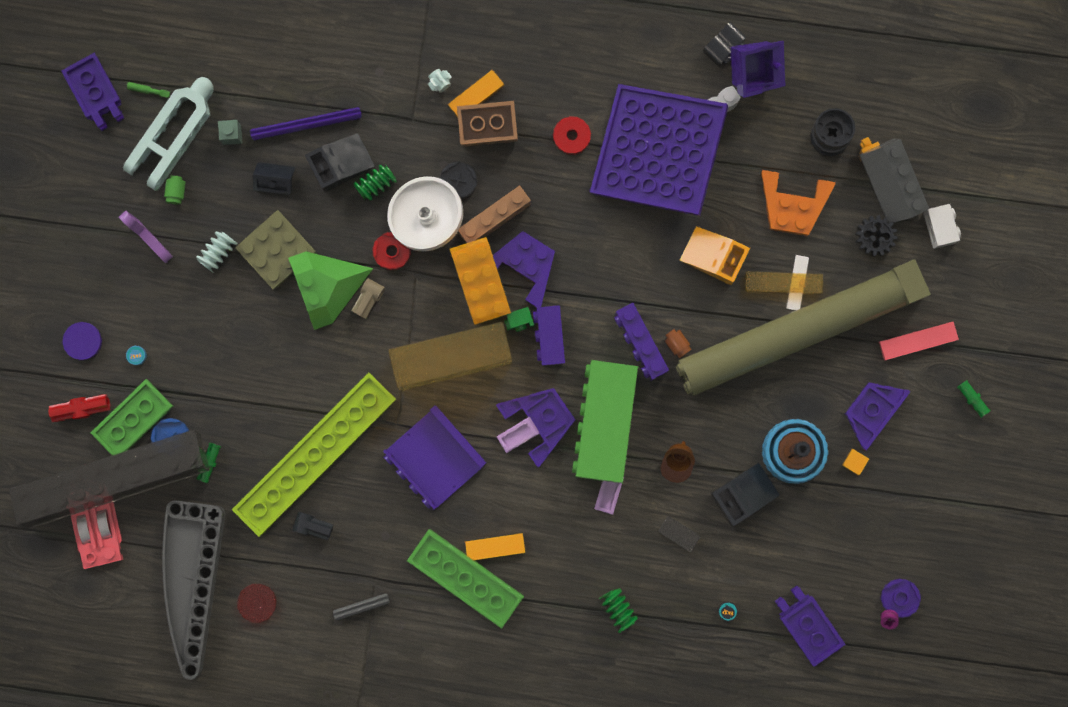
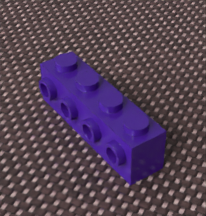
[614,303,669,381]

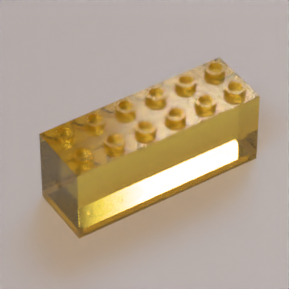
[389,322,513,391]

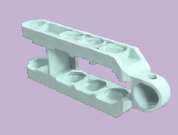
[123,77,213,191]

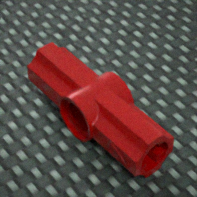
[48,394,111,422]

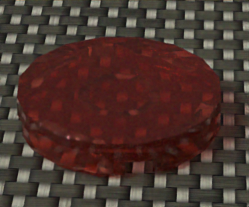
[237,584,277,622]

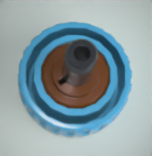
[762,419,828,484]

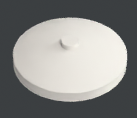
[387,177,463,251]

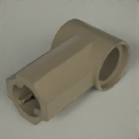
[352,278,385,319]

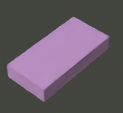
[497,417,539,453]
[594,478,624,515]

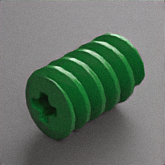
[354,164,397,202]
[599,588,638,633]

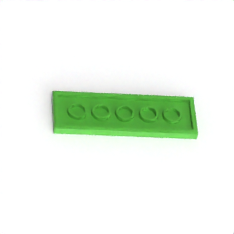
[407,529,524,629]

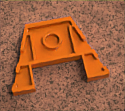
[761,170,835,236]

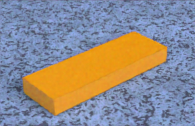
[448,70,504,117]
[465,533,525,560]

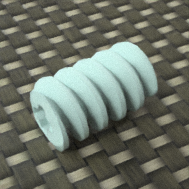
[196,231,238,273]

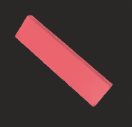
[879,322,959,361]

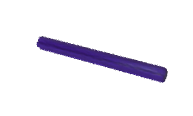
[250,107,362,140]

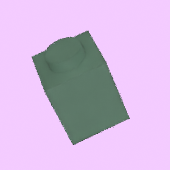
[218,120,242,145]

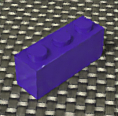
[533,305,565,365]

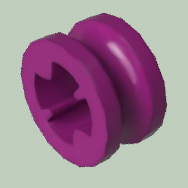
[881,610,899,629]

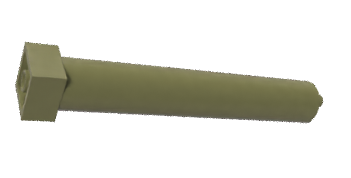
[675,259,931,396]

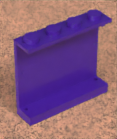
[383,405,487,509]

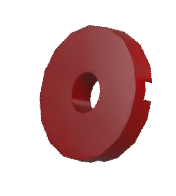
[553,116,591,155]
[373,232,411,270]

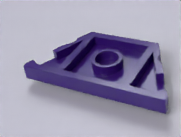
[845,382,910,451]

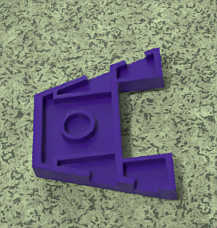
[493,231,555,308]
[496,388,575,467]

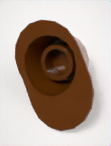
[661,441,695,483]

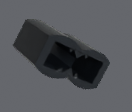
[703,22,746,67]

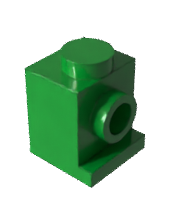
[504,307,534,332]

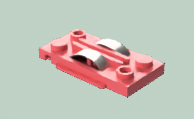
[68,485,123,569]

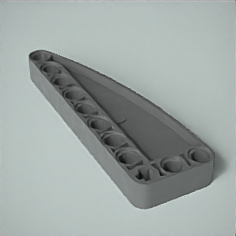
[162,501,226,680]

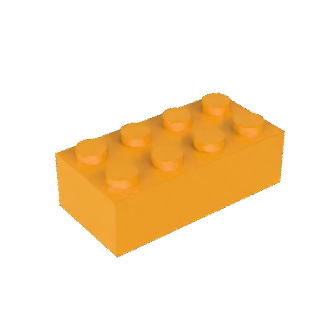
[450,237,511,325]

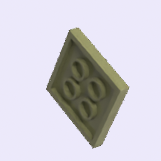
[235,210,317,290]

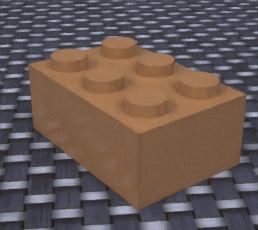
[457,101,518,147]

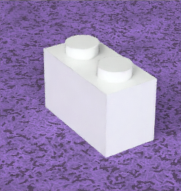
[924,204,961,249]

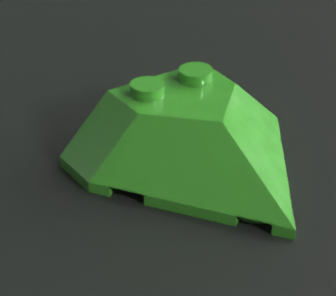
[288,252,373,330]

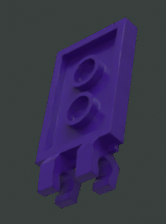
[61,53,125,131]
[775,585,846,667]

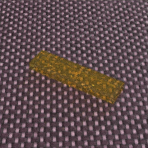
[745,271,823,294]

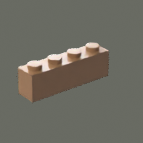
[458,185,531,243]

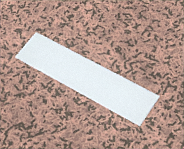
[787,255,809,310]

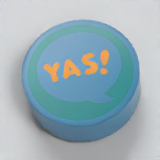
[126,346,147,365]

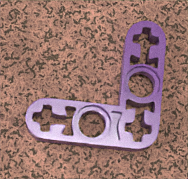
[119,211,173,263]

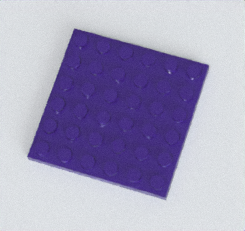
[590,84,728,216]

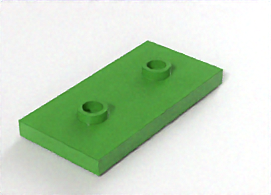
[91,379,174,460]

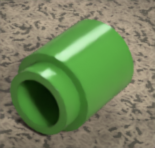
[164,176,186,205]

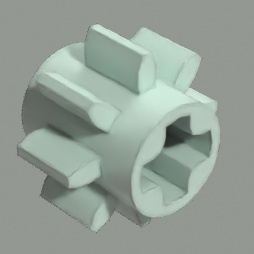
[428,69,452,93]

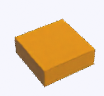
[842,449,869,475]

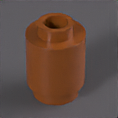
[665,329,692,358]

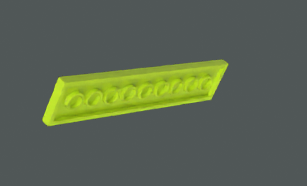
[232,373,396,537]

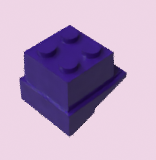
[731,40,785,98]

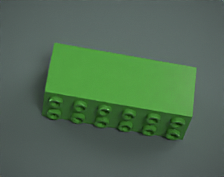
[572,360,638,483]

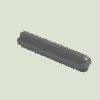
[333,593,390,620]

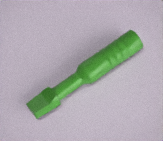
[127,82,170,98]

